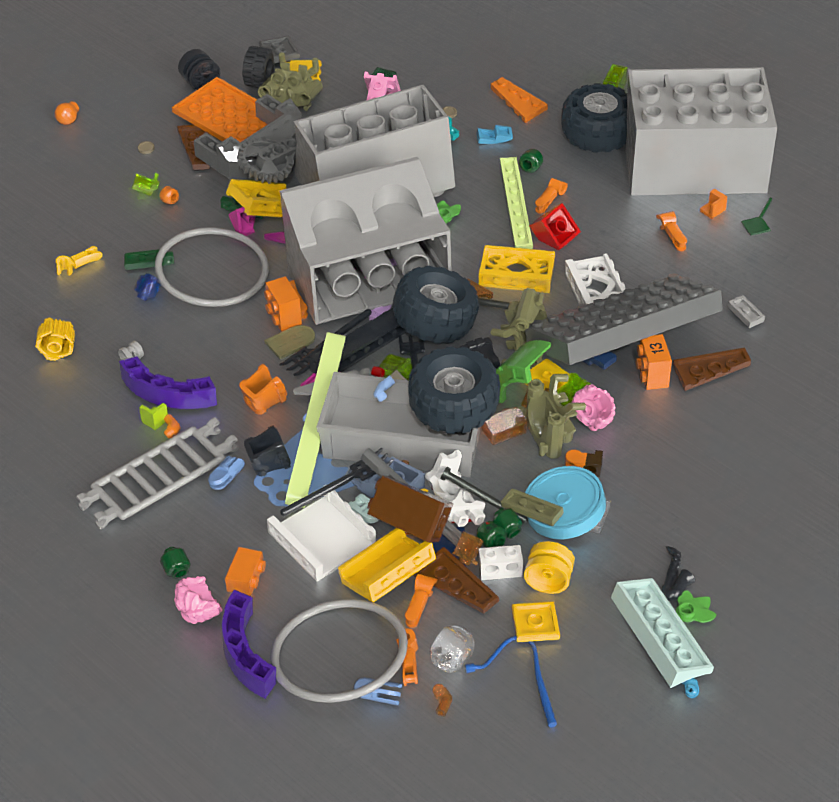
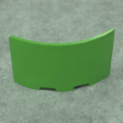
[496,340,551,403]

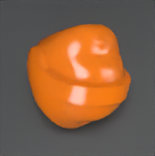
[159,186,179,205]

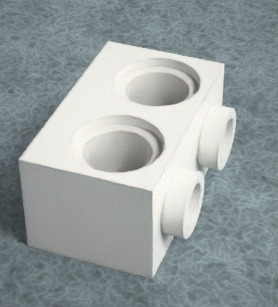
[479,545,523,580]

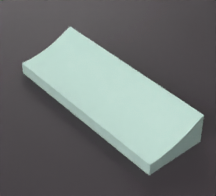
[611,578,714,688]

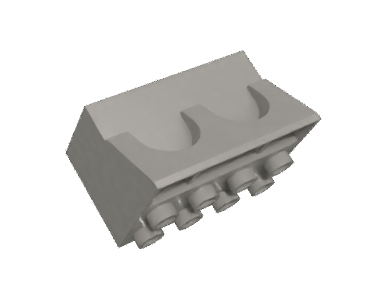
[625,67,777,195]
[293,85,455,197]
[280,157,452,325]

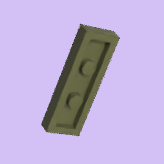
[501,488,564,526]

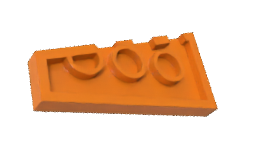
[491,77,548,123]

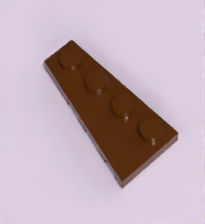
[177,125,210,170]
[673,347,751,391]
[413,547,499,614]

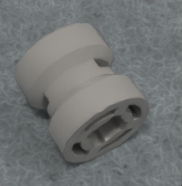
[118,340,144,360]

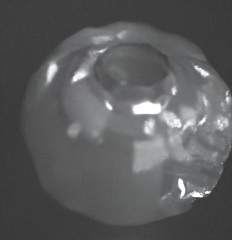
[430,625,475,673]

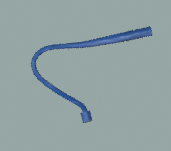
[465,636,557,728]

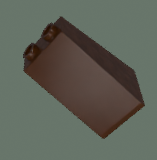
[367,476,454,543]

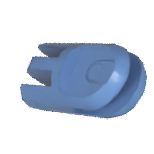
[208,455,245,490]
[354,677,403,706]

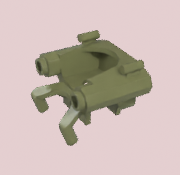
[257,53,323,111]
[491,288,547,367]
[519,374,586,459]

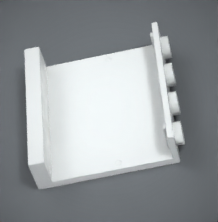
[267,485,376,581]

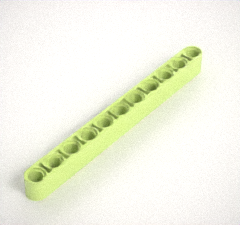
[285,332,346,508]

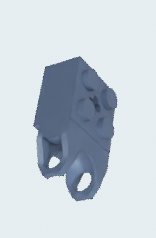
[348,454,425,498]

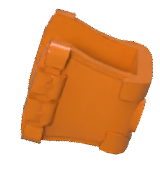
[239,364,287,415]

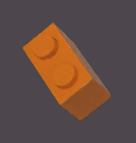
[225,547,266,596]

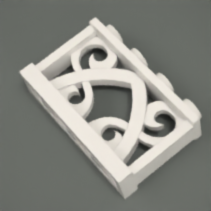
[565,253,625,305]

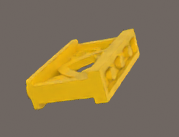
[226,179,287,217]
[479,245,555,293]

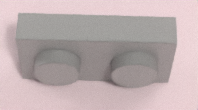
[727,295,765,328]

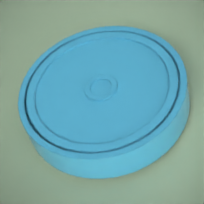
[525,466,606,539]

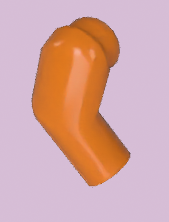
[164,414,180,439]

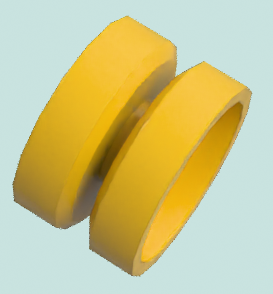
[524,541,575,594]

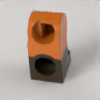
[565,450,603,477]

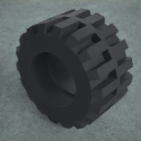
[242,46,274,87]

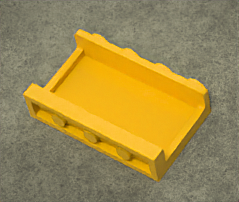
[338,528,436,602]

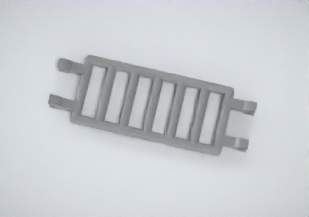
[76,417,239,530]

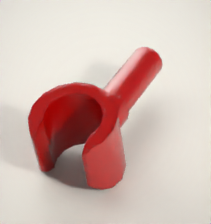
[371,366,385,378]

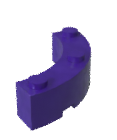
[119,356,217,409]
[222,590,276,699]

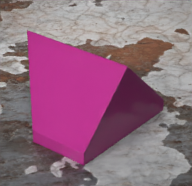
[228,207,256,236]

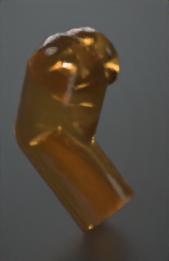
[432,684,452,716]

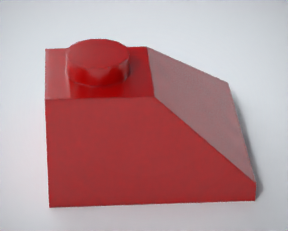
[529,203,581,250]

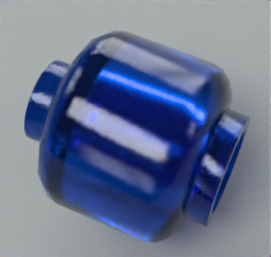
[134,273,161,301]

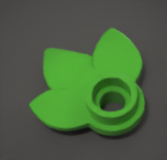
[437,200,461,223]
[676,590,716,623]

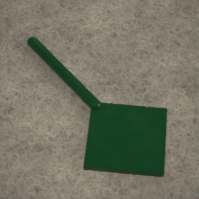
[741,197,772,236]

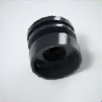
[178,49,221,90]

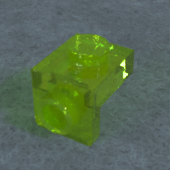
[132,173,160,196]

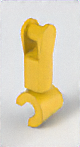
[56,246,102,276]

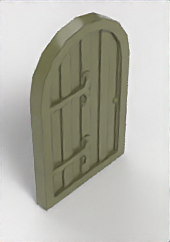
[264,325,315,359]

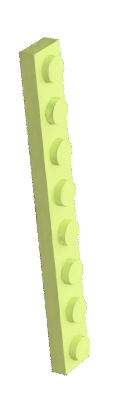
[500,157,533,249]

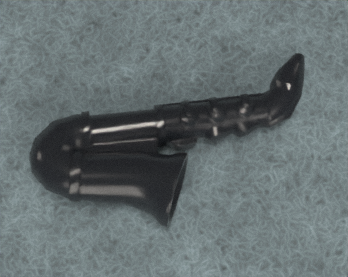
[662,546,696,601]

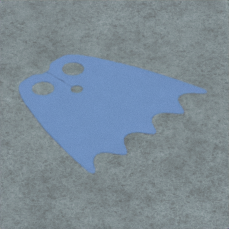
[254,429,355,506]

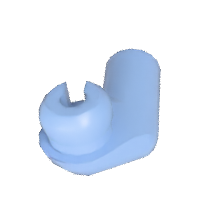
[373,375,395,402]

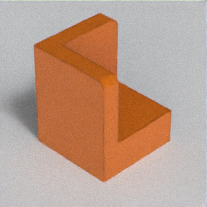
[700,189,728,219]

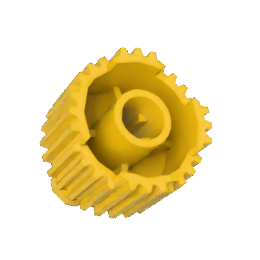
[35,317,75,361]

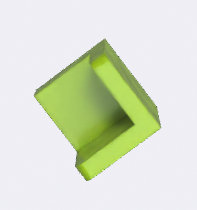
[139,403,168,431]

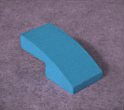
[476,125,513,144]

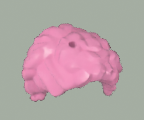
[571,384,616,431]
[174,576,223,624]

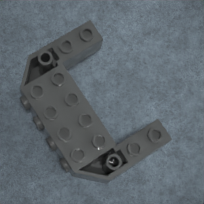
[194,94,302,179]

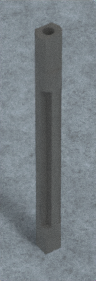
[361,448,479,561]

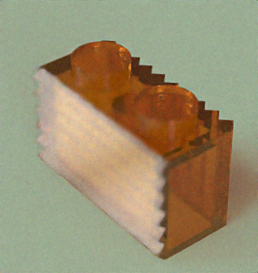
[482,406,527,445]

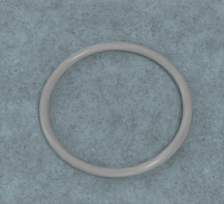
[155,227,269,307]
[270,599,408,703]

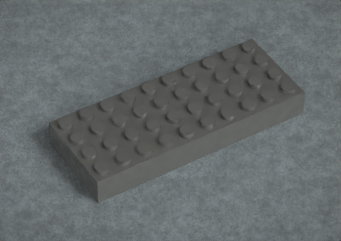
[525,274,723,365]

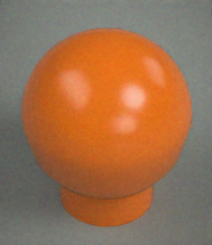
[55,101,79,125]

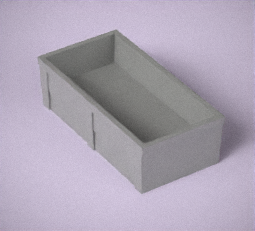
[317,372,482,477]

